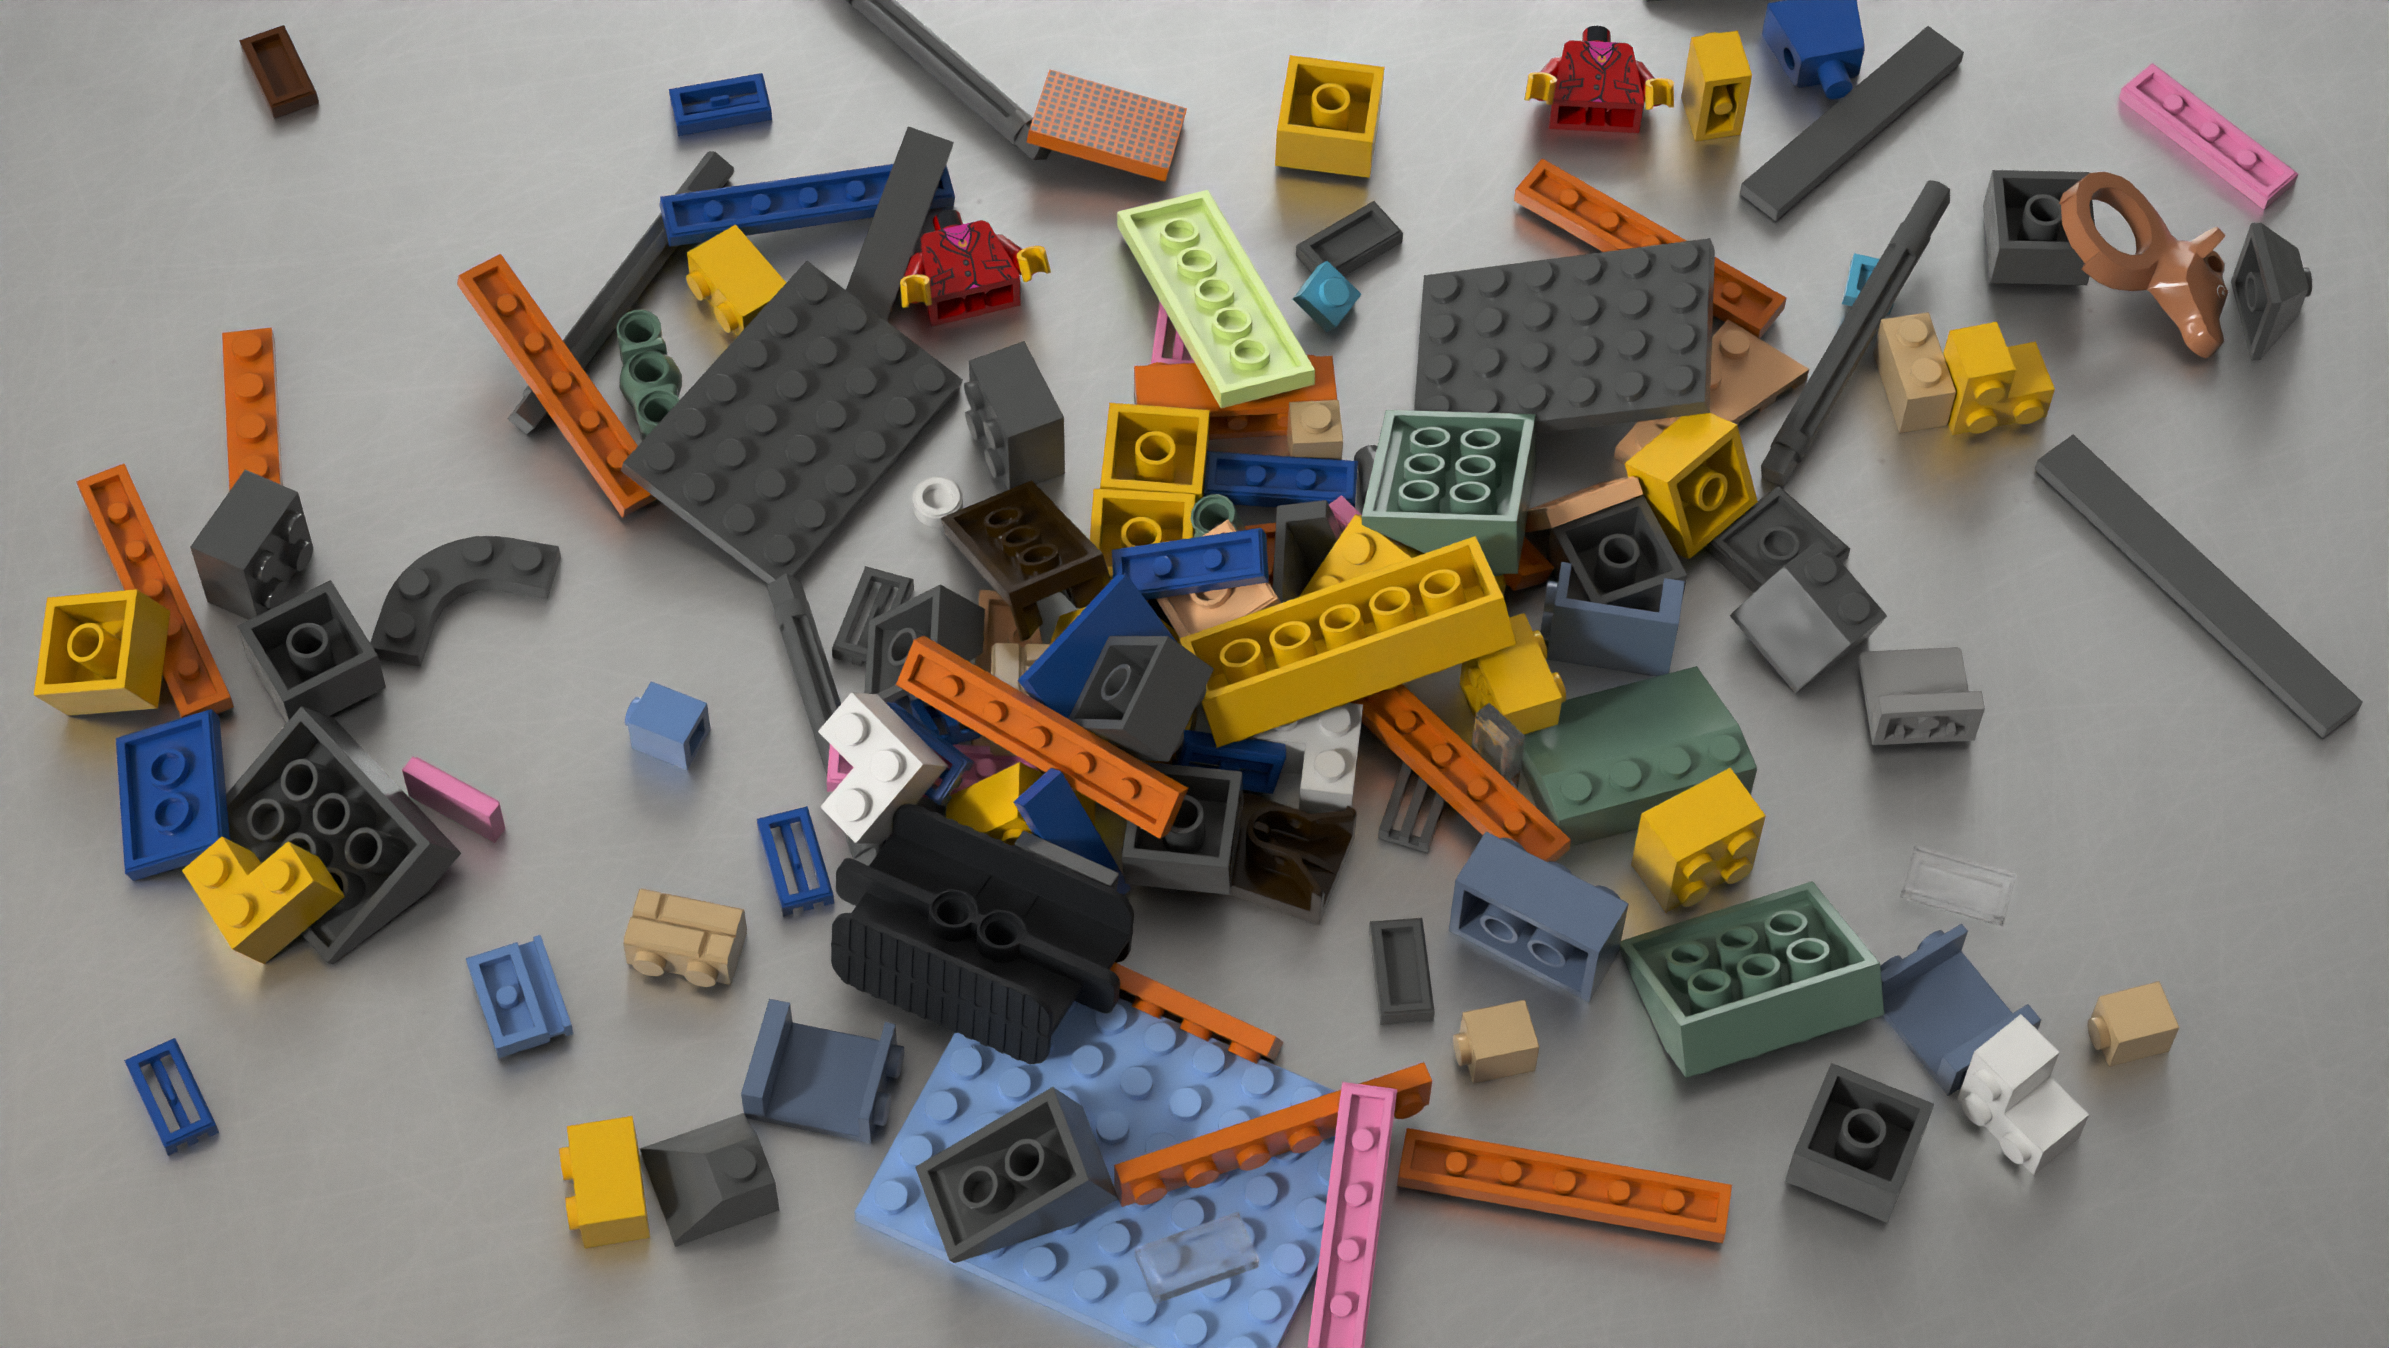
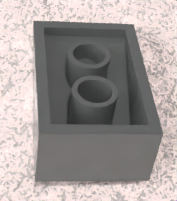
[915,1087,1119,1263]

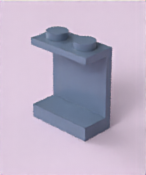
[1540,562,1685,677]
[1880,923,2041,1096]
[741,999,904,1144]

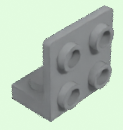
[1859,647,1985,745]

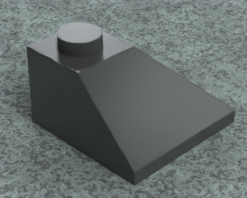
[2231,223,2312,360]
[864,584,985,704]
[640,1113,779,1247]

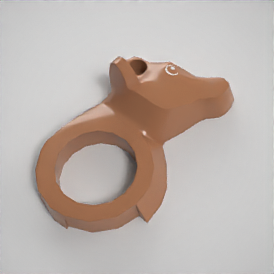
[2059,172,2228,358]

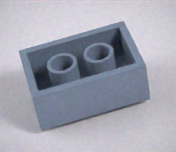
[1448,831,1629,1002]

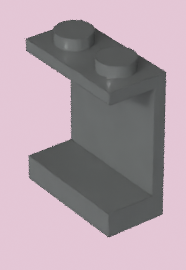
[1273,500,1343,603]

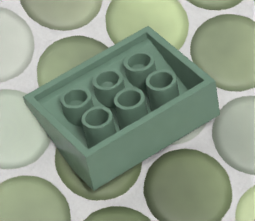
[1361,410,1536,576]
[1510,666,1757,847]
[1619,881,1884,1078]

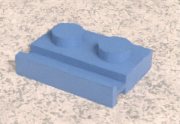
[466,935,573,1059]

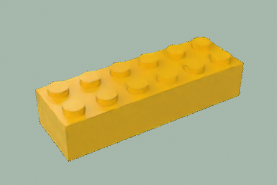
[1179,536,1516,748]

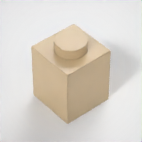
[1287,400,1343,460]
[2087,981,2180,1067]
[1453,1000,1539,1084]

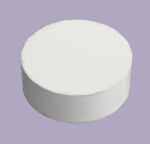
[912,476,963,528]

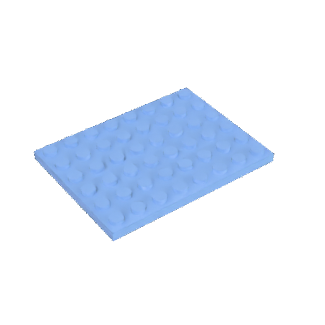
[855,998,1335,1348]

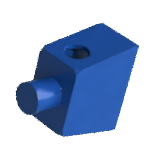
[1762,0,1865,99]

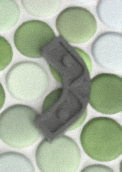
[370,536,561,667]

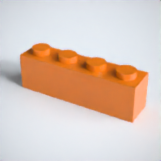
[1134,355,1337,440]

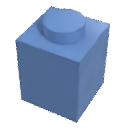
[625,681,711,770]

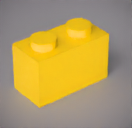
[1681,30,1752,142]
[686,224,786,336]
[559,1116,650,1248]

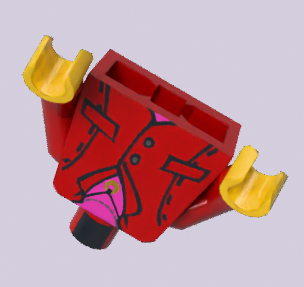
[1524,25,1674,134]
[900,209,1051,327]

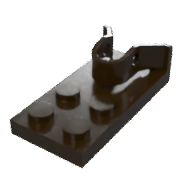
[941,480,1111,641]
[1122,791,1357,925]

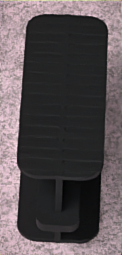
[831,803,1134,1065]

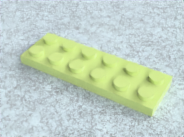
[1117,190,1315,408]

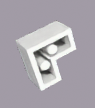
[818,692,948,844]
[1254,703,1363,814]
[1957,1014,2089,1175]

